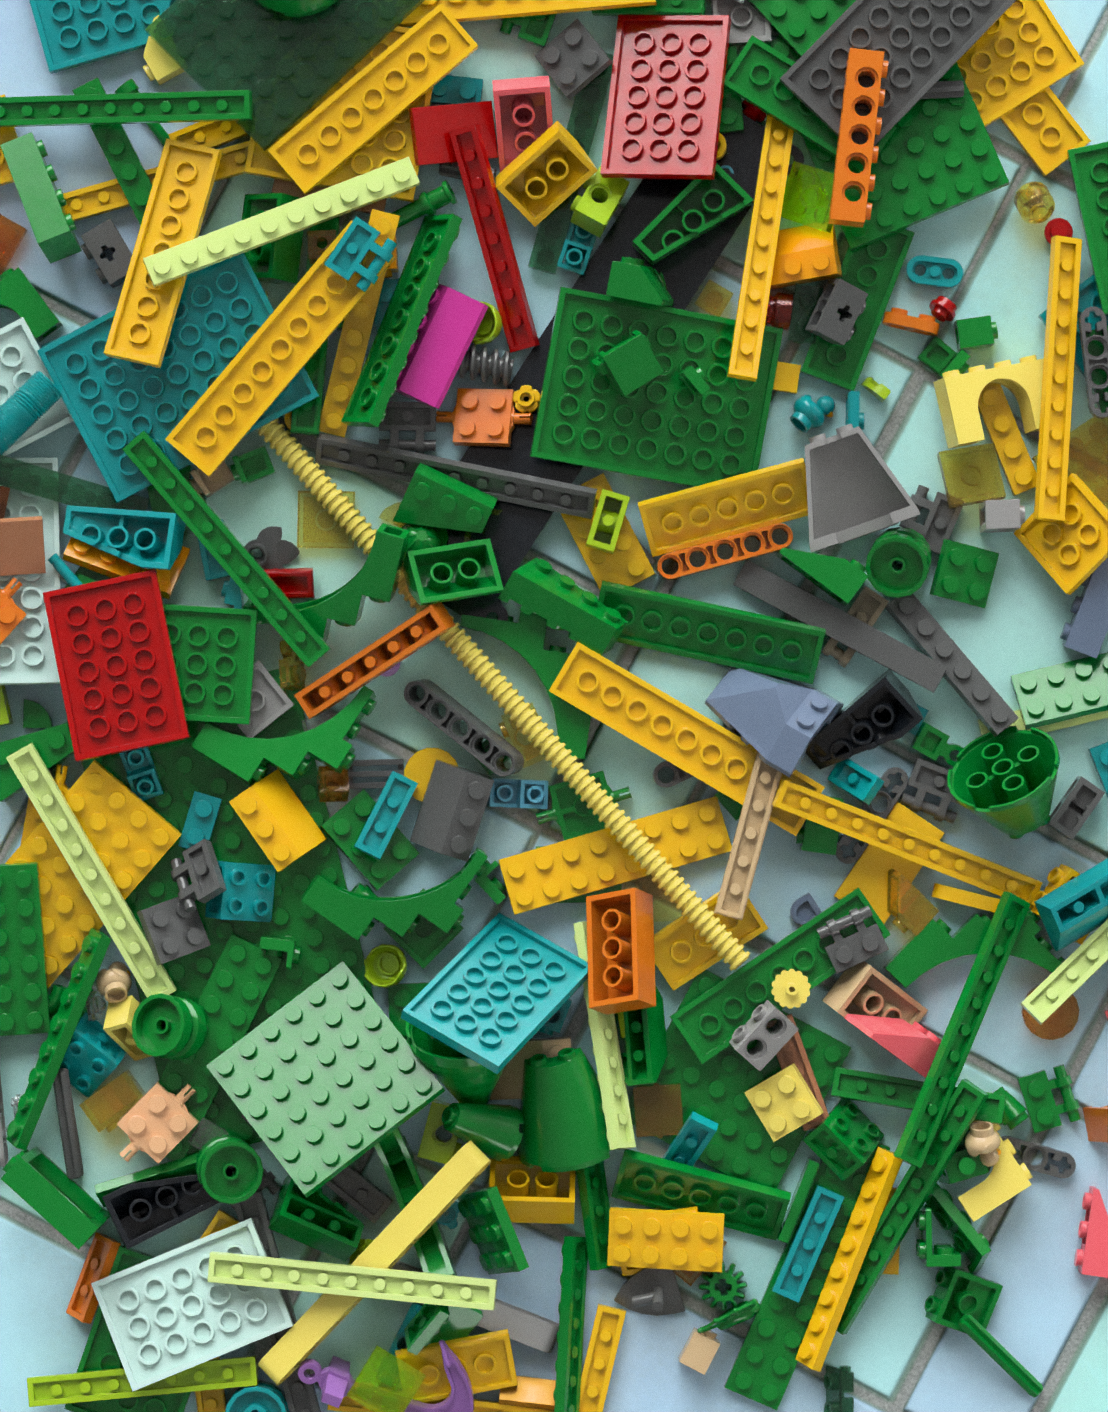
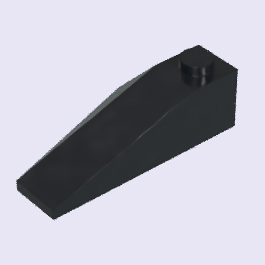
[806,669,923,769]
[102,1174,220,1249]

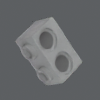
[979,499,1025,533]
[729,1000,799,1071]

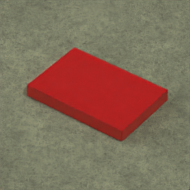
[409,101,498,166]

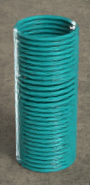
[0,371,62,455]

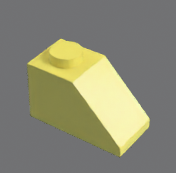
[142,15,189,86]
[103,995,151,1061]

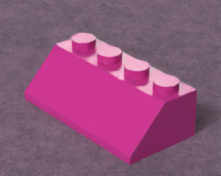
[396,284,488,409]

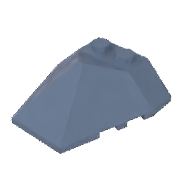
[705,667,844,777]

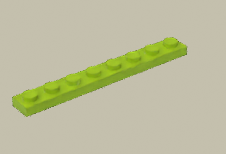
[27,1355,259,1407]

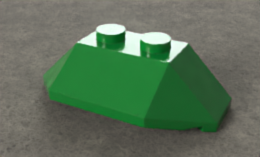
[614,987,668,1086]

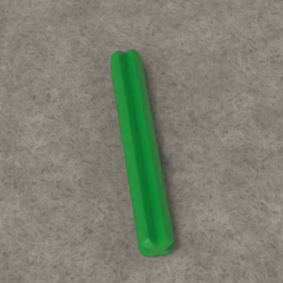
[958,1313,1043,1397]

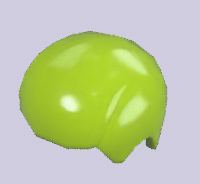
[471,301,503,345]
[364,944,407,988]

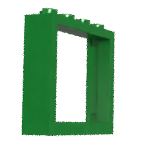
[1,1147,110,1250]

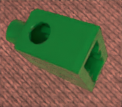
[939,1144,991,1184]

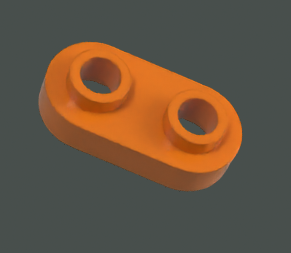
[882,308,940,336]

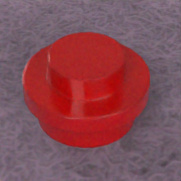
[742,100,766,122]
[1044,218,1073,245]
[929,296,957,322]

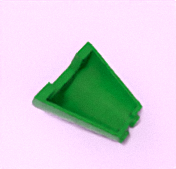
[517,1048,620,1172]

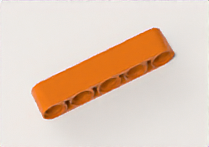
[657,523,793,580]

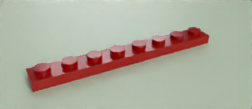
[449,123,540,353]

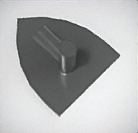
[614,1268,685,1316]

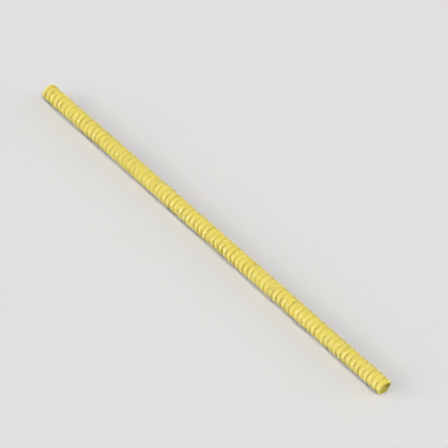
[258,419,750,971]

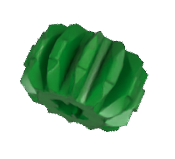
[698,1261,747,1310]

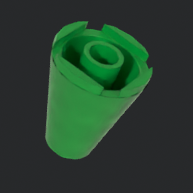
[442,1103,524,1161]

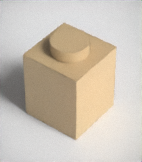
[678,1327,720,1375]

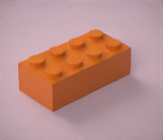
[586,888,656,1015]

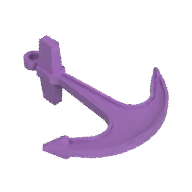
[298,1339,474,1412]

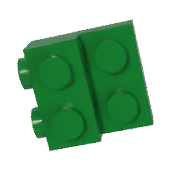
[924,1266,1003,1334]

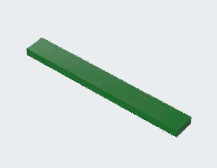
[290,216,340,436]

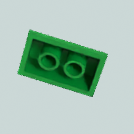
[242,193,303,284]
[402,538,504,606]

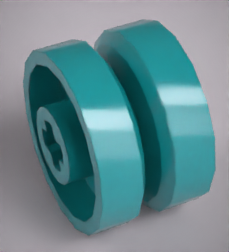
[225,1380,290,1412]

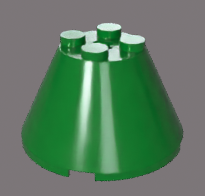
[947,726,1060,839]

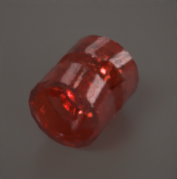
[765,292,793,331]

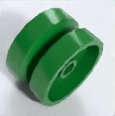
[865,527,932,598]
[132,993,207,1061]
[195,1135,263,1204]

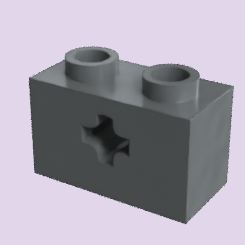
[81,219,132,288]
[805,278,868,345]

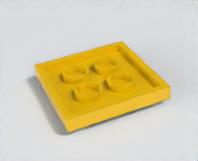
[1014,473,1108,595]

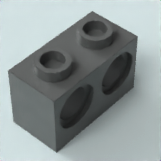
[1047,776,1105,840]

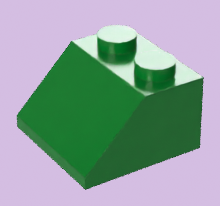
[606,256,674,306]

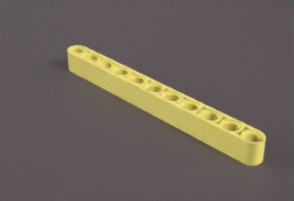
[258,1141,491,1386]

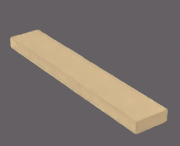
[714,751,782,920]

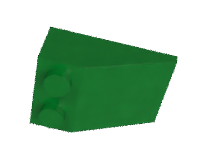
[776,548,869,606]

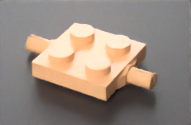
[117,1082,199,1164]

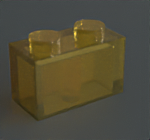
[79,1069,146,1133]

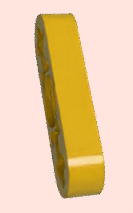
[931,883,1000,913]

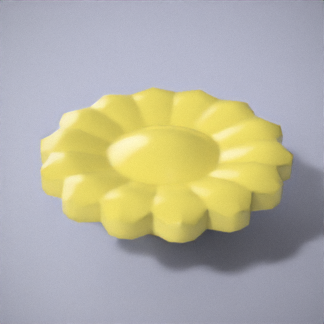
[771,969,811,1009]

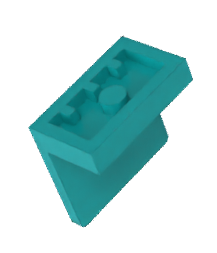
[205,860,276,922]
[60,1012,127,1097]

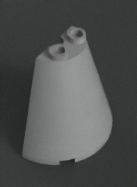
[805,424,920,553]

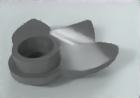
[244,526,300,569]

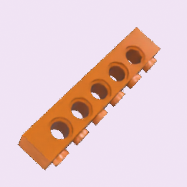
[828,48,889,228]
[294,602,456,719]

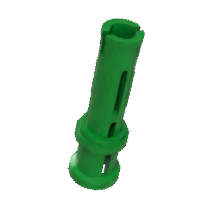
[391,180,458,229]

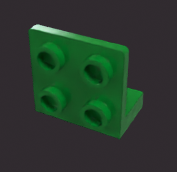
[803,1098,884,1181]
[915,1203,961,1267]
[404,1304,483,1355]

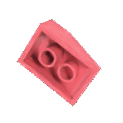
[492,76,553,172]
[844,1014,941,1078]

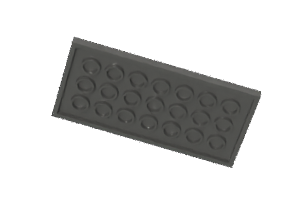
[779,0,1017,146]

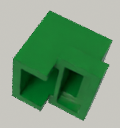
[591,330,664,396]

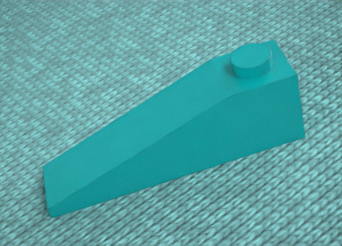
[63,505,185,570]

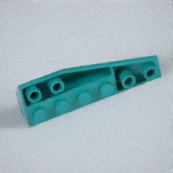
[1034,858,1108,952]

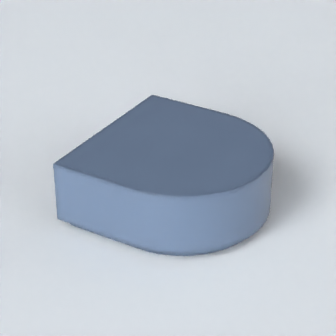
[790,892,821,926]

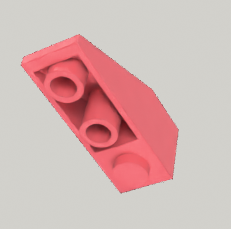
[1074,1186,1108,1278]

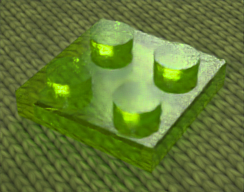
[781,161,834,233]
[346,1345,426,1412]

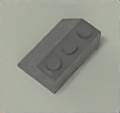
[410,759,494,862]

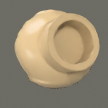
[96,961,132,1003]
[964,1121,1001,1167]

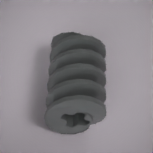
[458,344,515,387]

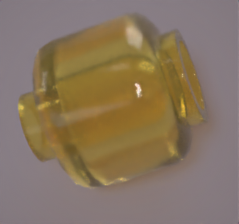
[1014,181,1055,224]

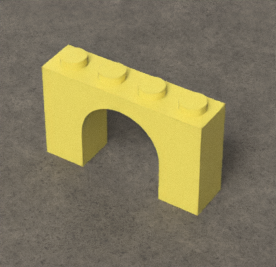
[933,355,1044,449]
[957,1121,1033,1222]

